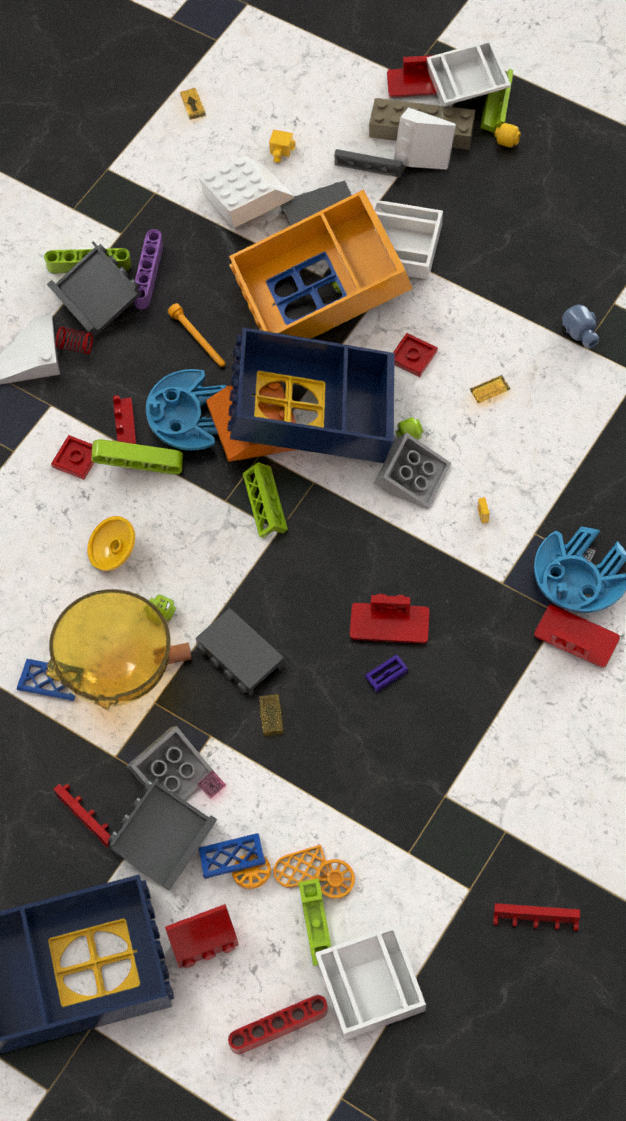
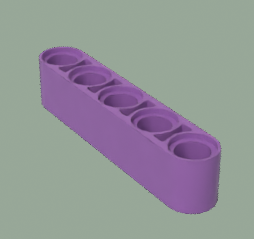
[134,229,163,309]

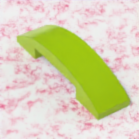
[298,879,331,966]

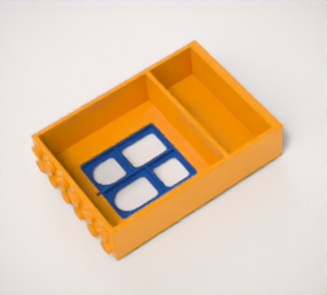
[229,189,413,339]

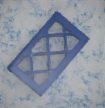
[17,659,83,701]
[199,833,266,879]

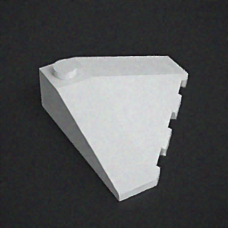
[0,314,60,384]

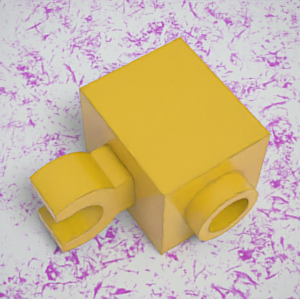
[269,130,296,163]

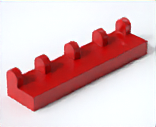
[113,395,137,444]
[53,784,111,851]
[493,903,580,931]

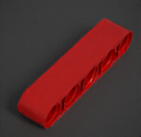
[228,995,328,1054]

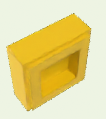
[477,497,490,524]

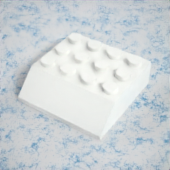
[427,40,511,106]
[199,157,294,228]
[373,200,443,280]
[315,925,426,1040]

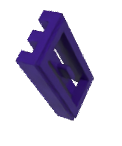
[365,654,408,693]

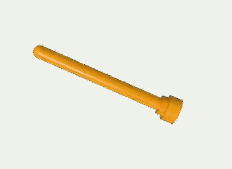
[168,303,226,367]

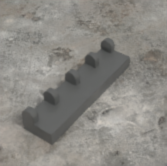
[334,149,404,178]

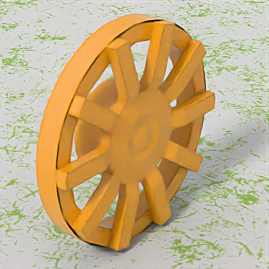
[232,854,271,889]
[315,859,355,899]

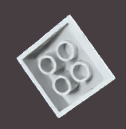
[394,108,456,170]

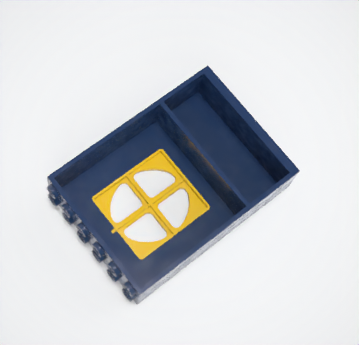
[227,328,395,463]
[0,874,174,1054]

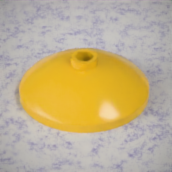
[87,516,135,571]

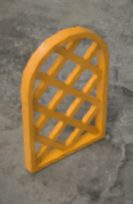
[273,845,329,888]

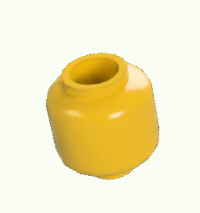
[494,123,521,148]

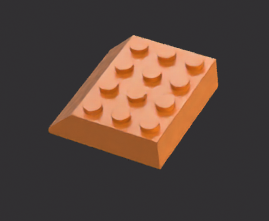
[206,382,296,462]

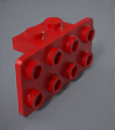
[387,55,437,97]
[350,594,429,644]
[534,605,620,668]

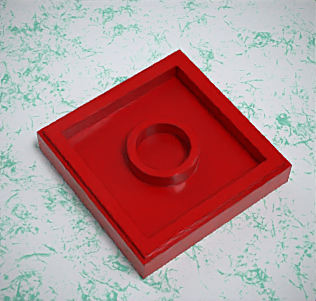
[393,333,438,377]
[51,435,94,480]

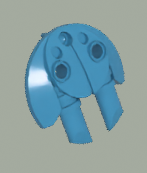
[146,369,227,450]
[534,527,626,613]

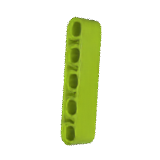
[44,248,132,273]
[91,439,183,474]

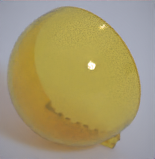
[46,589,171,710]

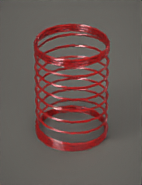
[56,327,93,354]

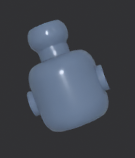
[562,305,599,348]

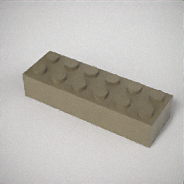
[369,98,475,150]

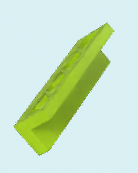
[481,69,514,133]
[243,462,288,538]

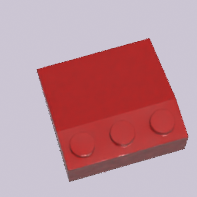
[165,904,239,968]

